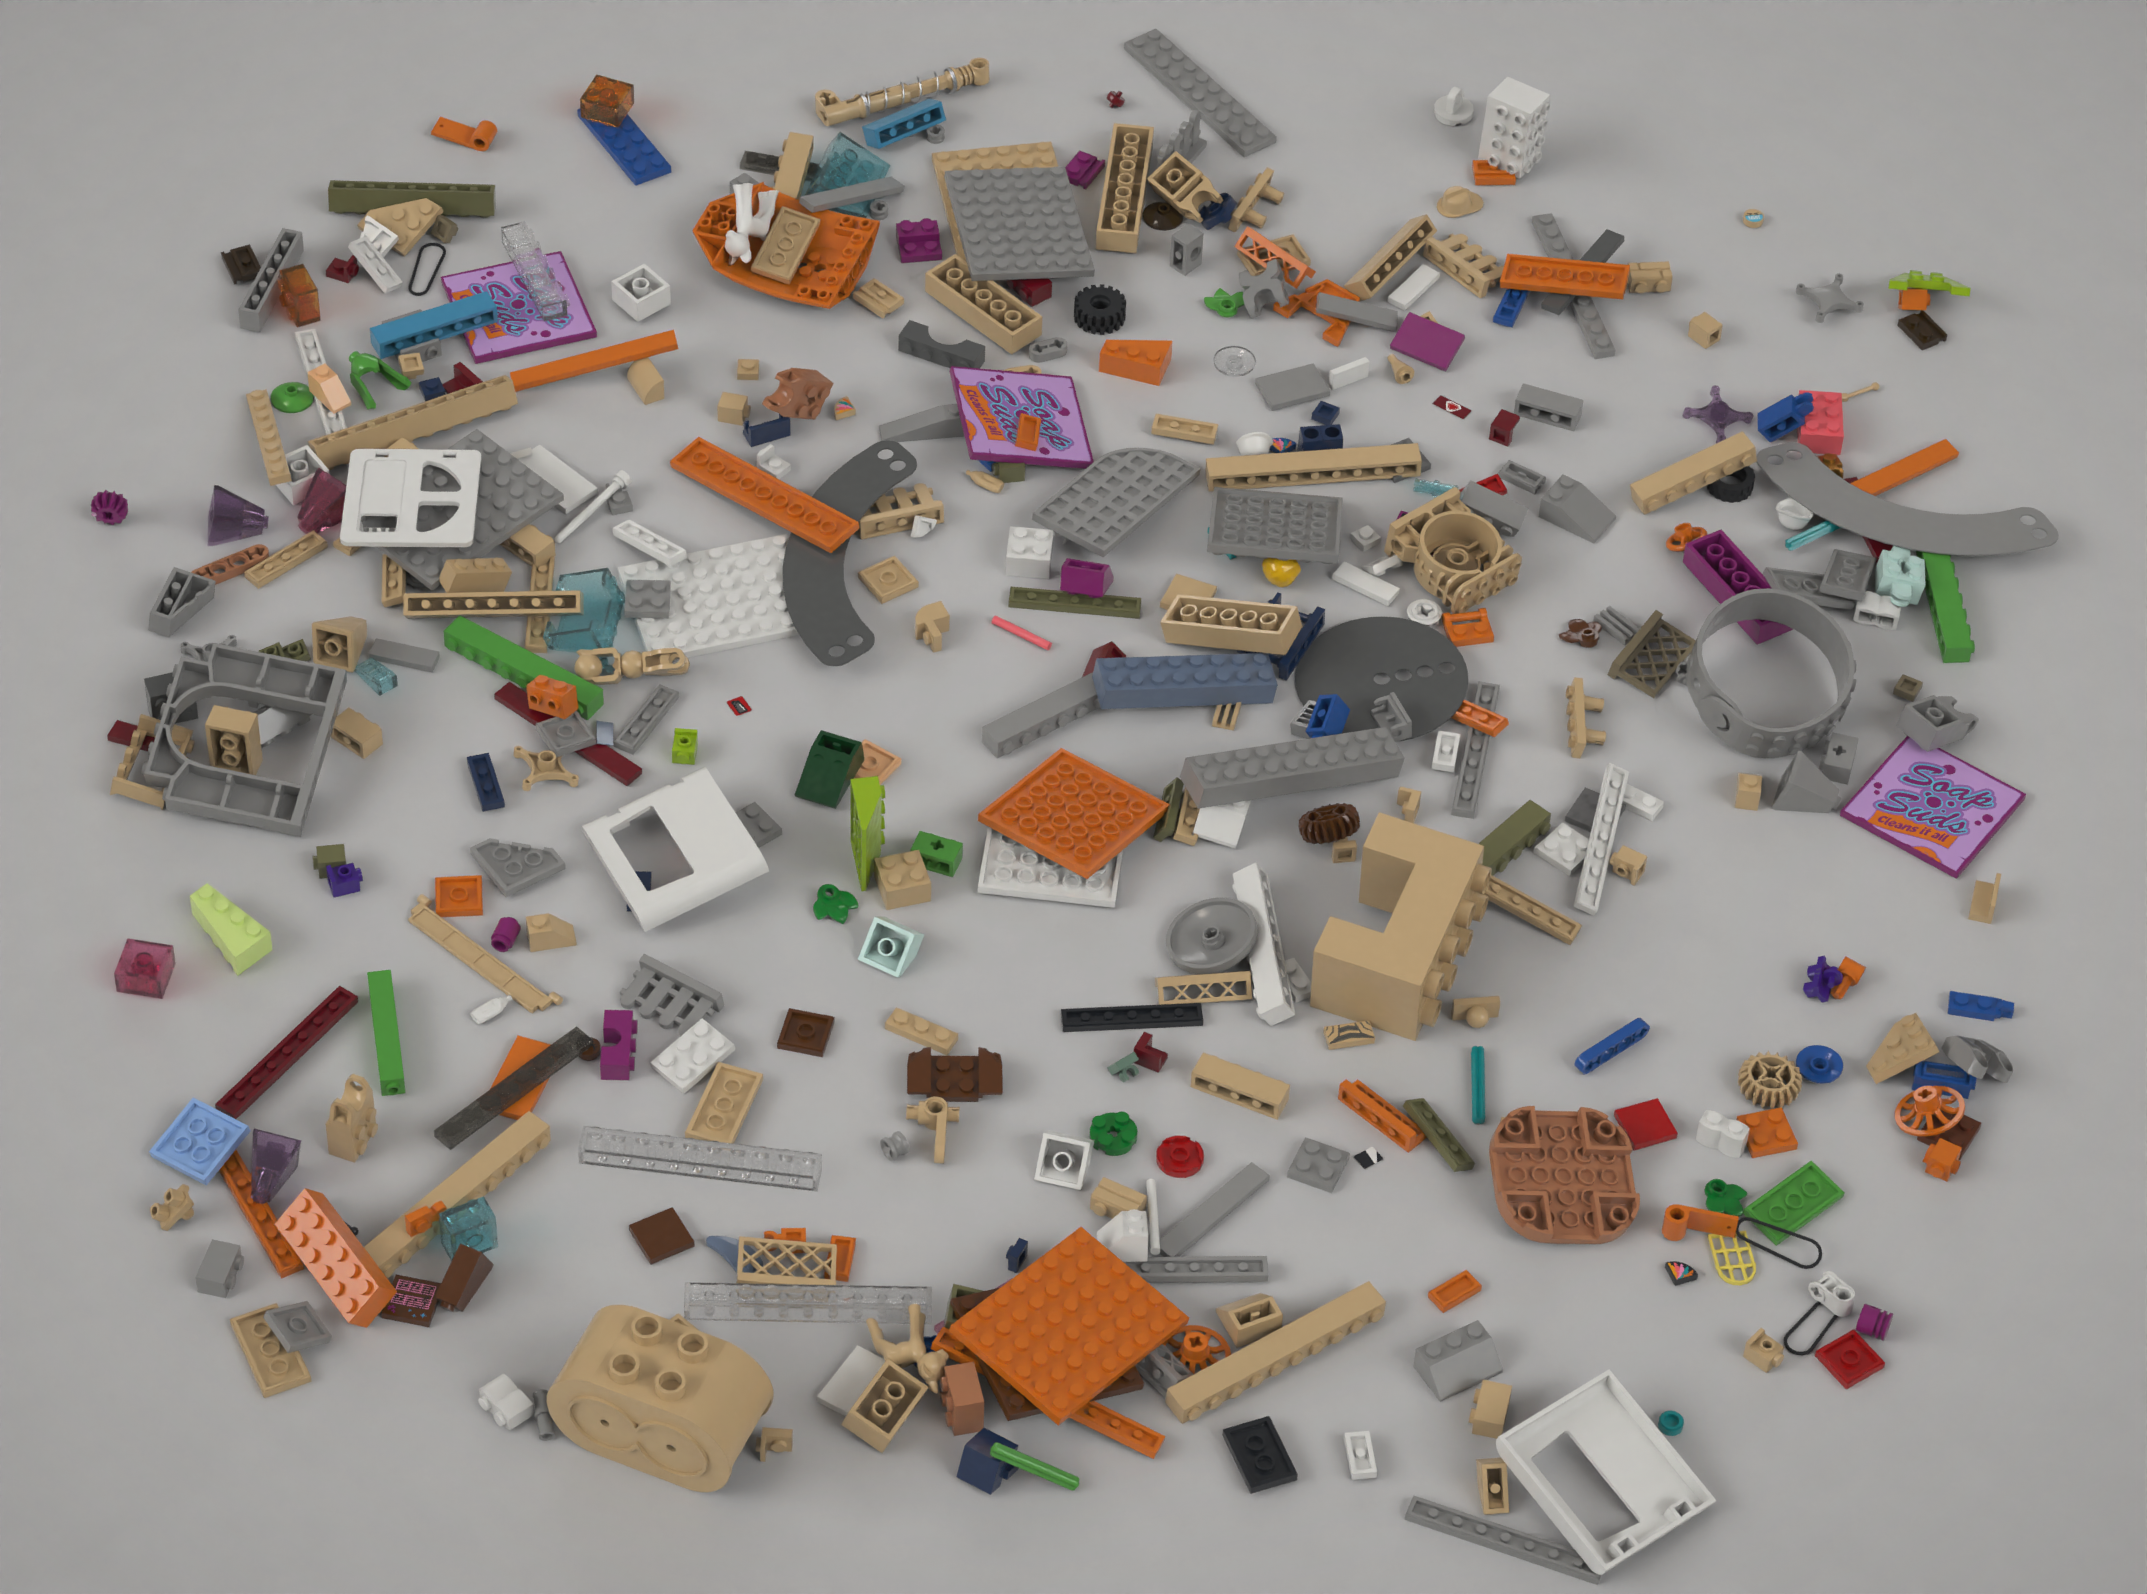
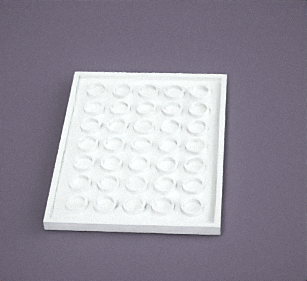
[618,534,799,660]

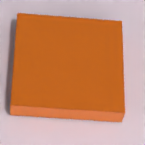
[435,875,483,917]

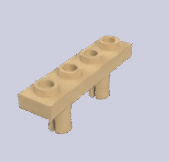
[1228,167,1284,232]
[1566,677,1606,758]

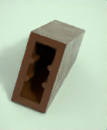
[435,1243,494,1312]

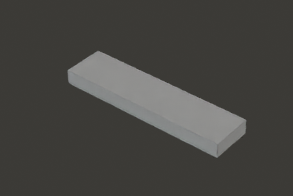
[1316,292,1398,332]
[614,684,679,755]

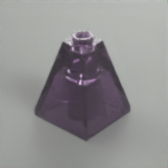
[207,485,269,546]
[250,1128,301,1204]

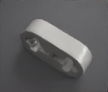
[1029,337,1067,363]

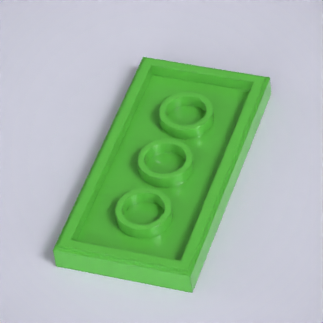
[1743,1161,1845,1246]

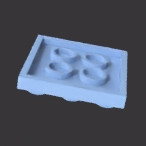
[149,1098,251,1186]

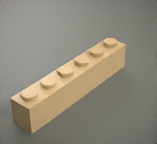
[1344,214,1437,301]
[1630,431,1757,515]

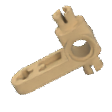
[906,1097,960,1164]

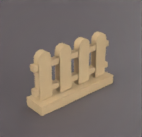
[1423,233,1504,298]
[858,483,944,540]

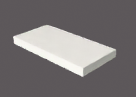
[518,444,598,514]

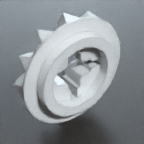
[1407,599,1442,627]

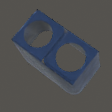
[1297,424,1343,452]

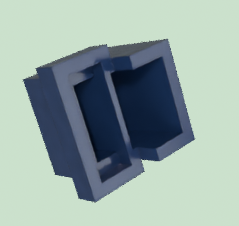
[956,1428,1019,1495]

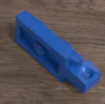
[1947,991,2014,1021]

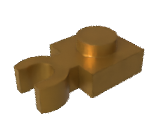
[1817,453,1844,479]

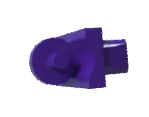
[1803,955,1843,1003]

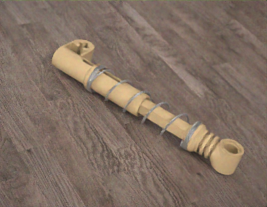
[815,58,990,126]

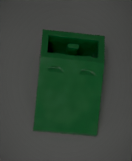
[794,730,865,809]

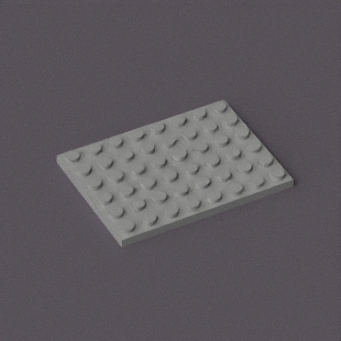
[944,167,1095,281]
[361,429,564,591]

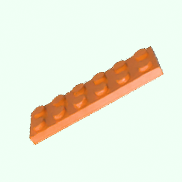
[1500,254,1630,300]

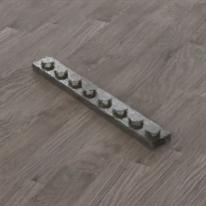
[434,1026,593,1150]

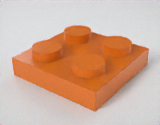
[1736,1107,1798,1158]

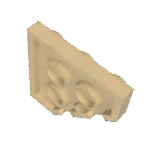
[357,198,444,257]
[1866,1013,1939,1084]

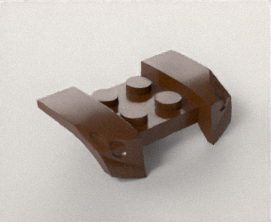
[907,1047,1003,1102]

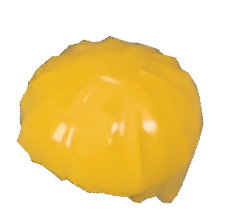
[1262,558,1301,588]

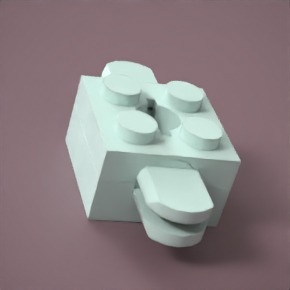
[1875,546,1925,607]

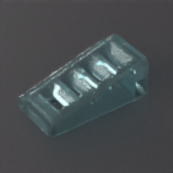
[355,658,398,696]

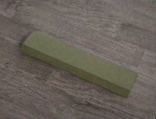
[1403,1098,1475,1172]

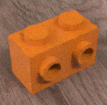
[526,675,578,719]

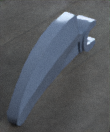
[706,1236,763,1273]

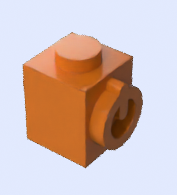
[1922,1138,1962,1182]

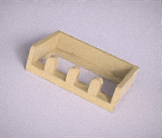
[110,714,195,810]

